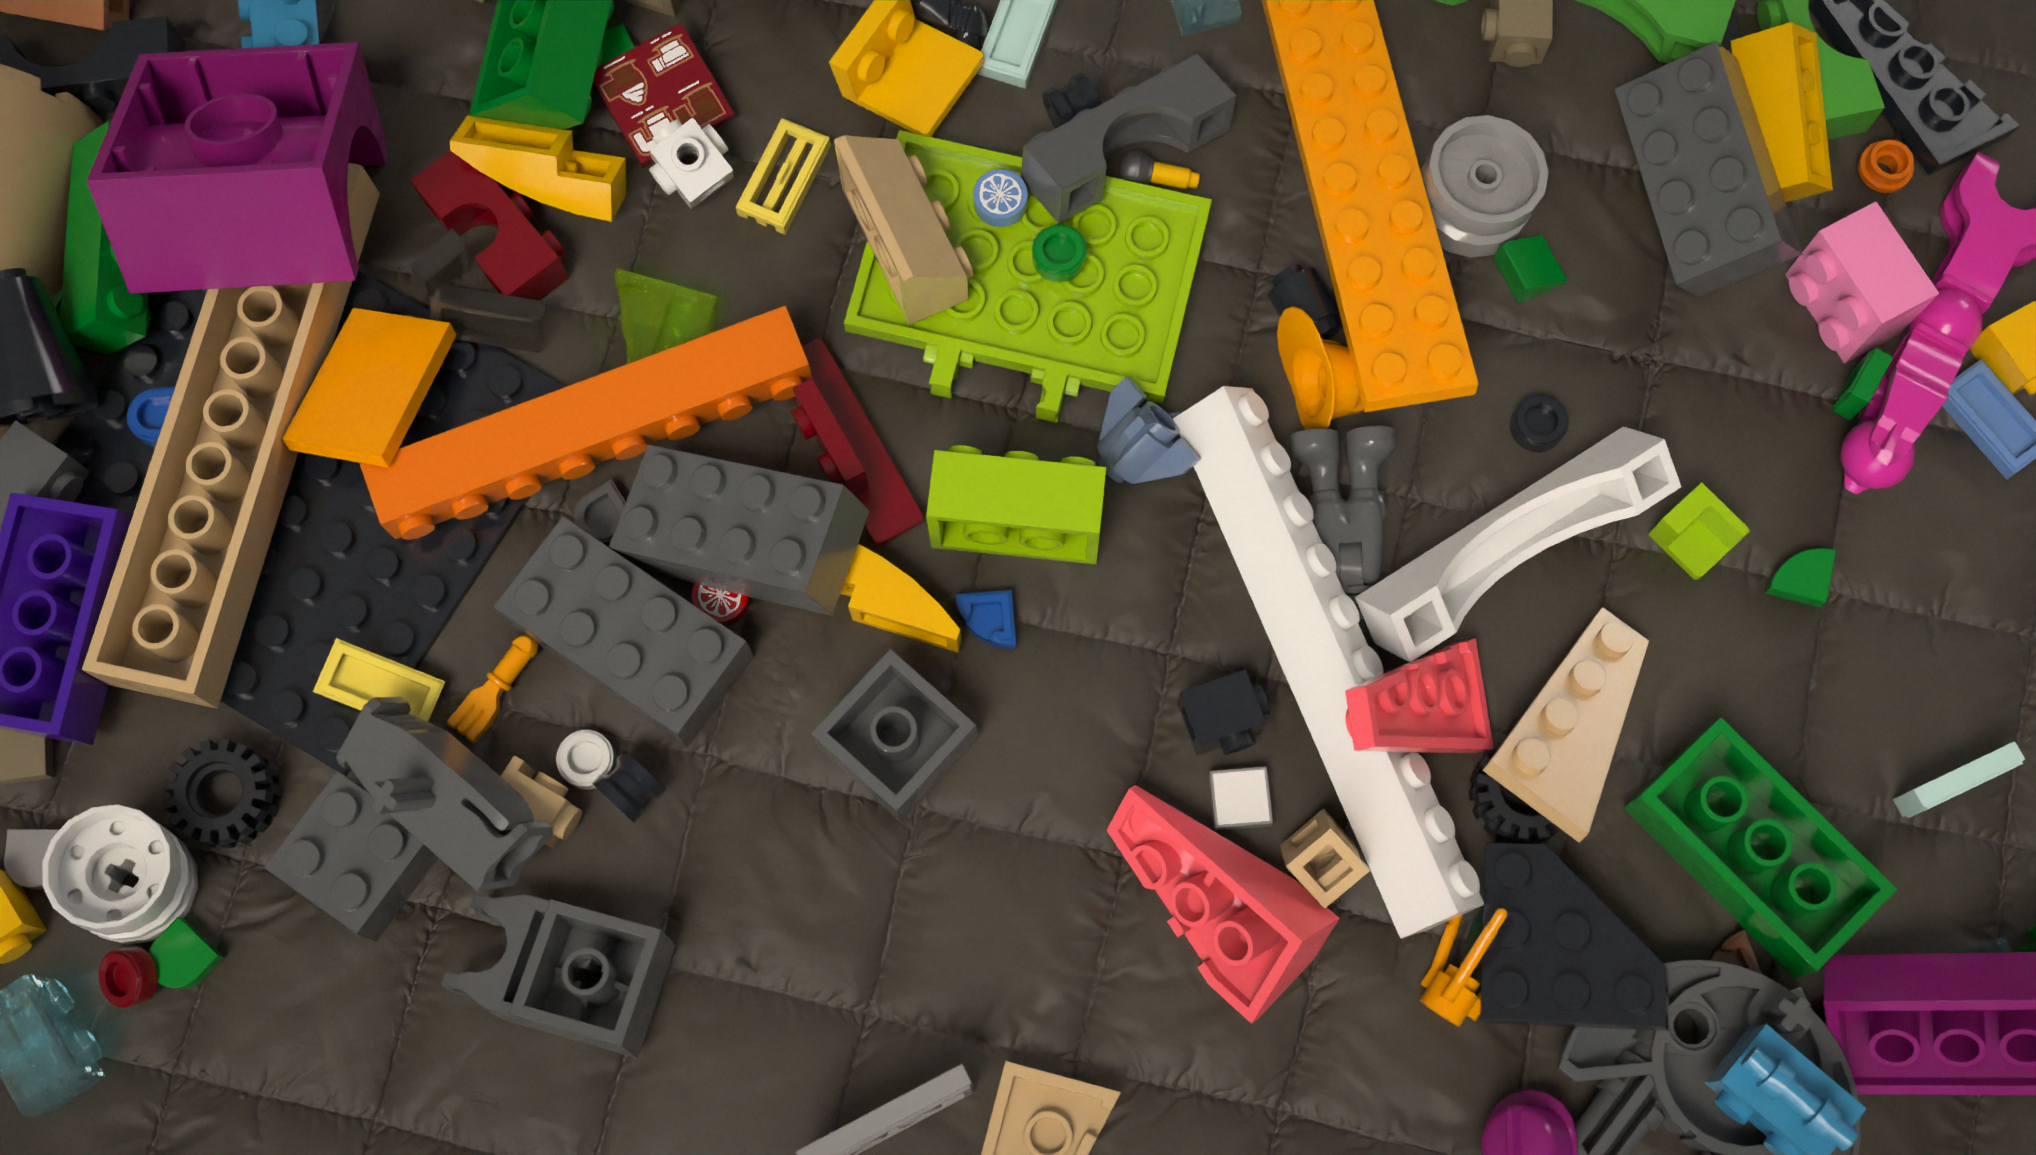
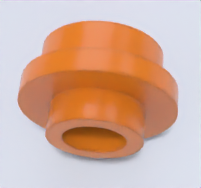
[1858,140,1914,193]

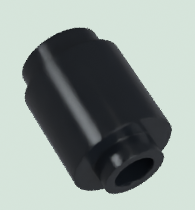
[1267,264,1343,340]

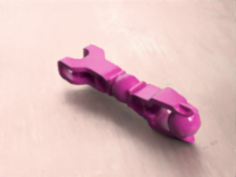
[1840,151,2036,494]

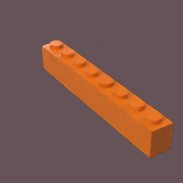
[360,305,812,540]

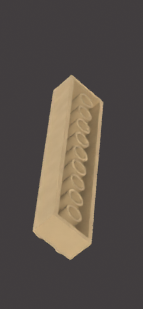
[82,163,380,709]

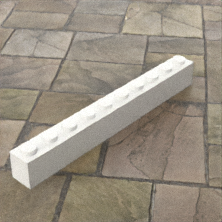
[1173,386,1485,939]

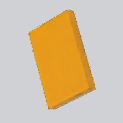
[282,308,457,468]

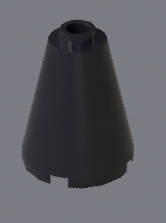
[0,268,98,427]

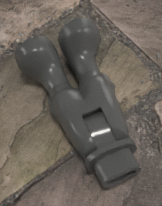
[1290,426,1396,623]

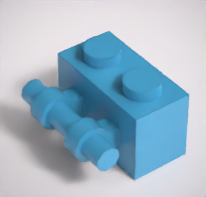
[1705,1024,1867,1155]

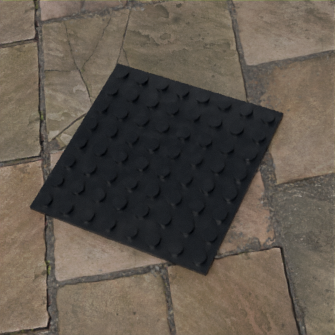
[55,271,565,776]

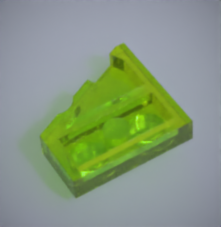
[614,268,719,364]

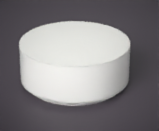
[556,730,617,790]

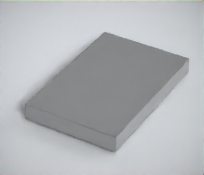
[796,1064,975,1155]

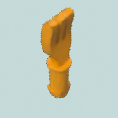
[447,634,538,743]

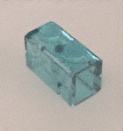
[0,974,104,1117]

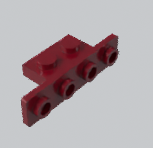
[790,338,924,546]

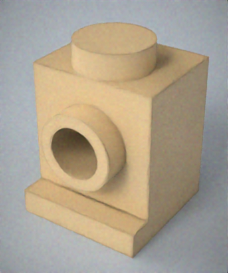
[501,755,582,849]
[1280,808,1370,908]

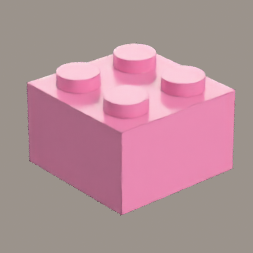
[1785,202,1939,364]

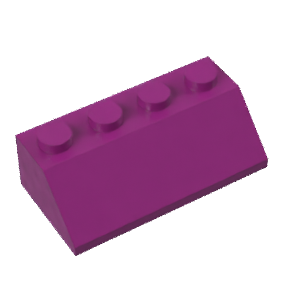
[1824,952,2036,1095]

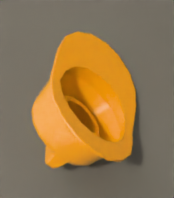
[1277,306,1364,430]

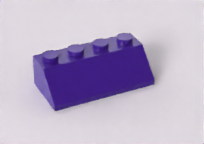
[0,493,132,746]

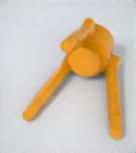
[1419,908,1507,1027]

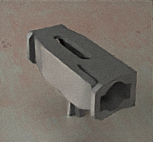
[336,697,553,891]

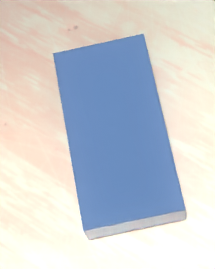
[1942,359,2036,480]

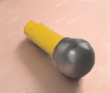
[1117,150,1200,189]

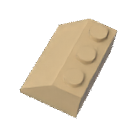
[834,135,973,325]

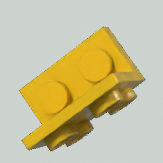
[829,0,985,137]

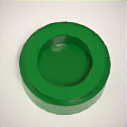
[1032,224,1087,282]

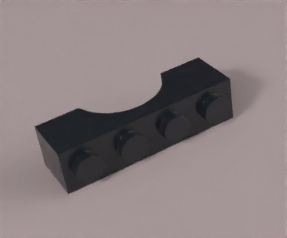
[0,16,185,112]

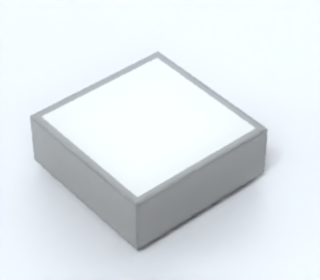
[1208,766,1273,831]

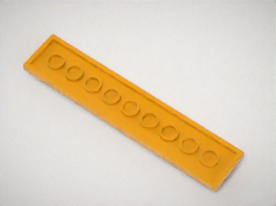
[1262,0,1479,412]

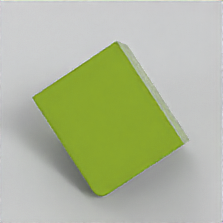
[1648,482,1750,580]

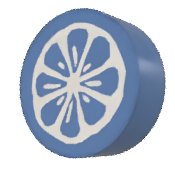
[973,169,1028,227]

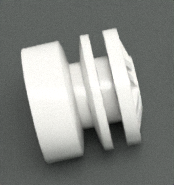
[42,805,198,945]

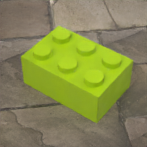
[926,445,1106,564]

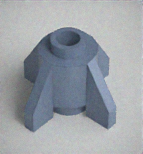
[1097,377,1201,484]

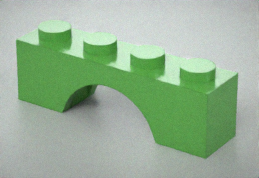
[1757,0,1885,140]

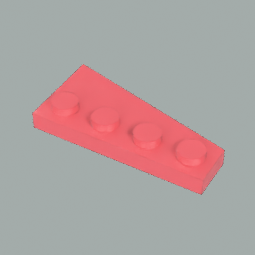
[1345,638,1494,753]

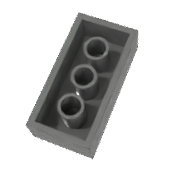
[1615,41,1803,297]
[609,445,869,616]
[493,517,754,748]

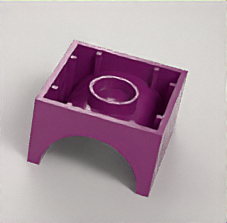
[87,42,389,293]

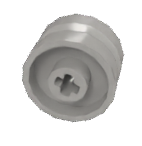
[1420,115,1549,258]

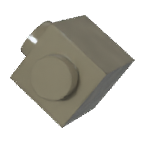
[1480,0,1553,67]

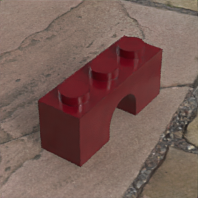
[410,151,570,317]

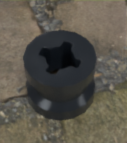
[1042,73,1102,129]
[592,750,666,823]

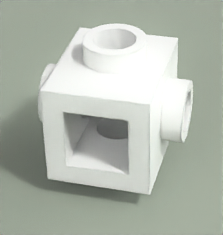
[649,118,734,210]

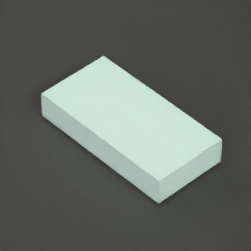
[977,0,1059,89]
[1893,741,2025,818]

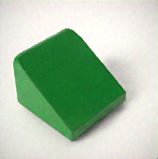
[1493,235,1567,304]

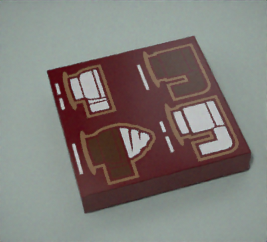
[593,23,735,169]

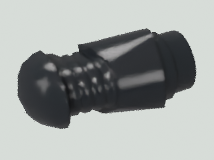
[910,0,988,50]

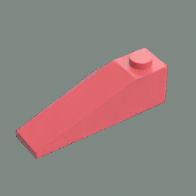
[1107,785,1340,1024]

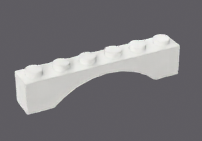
[1355,426,1681,662]

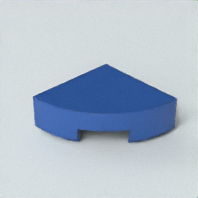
[956,590,1016,649]

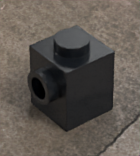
[1177,669,1270,756]

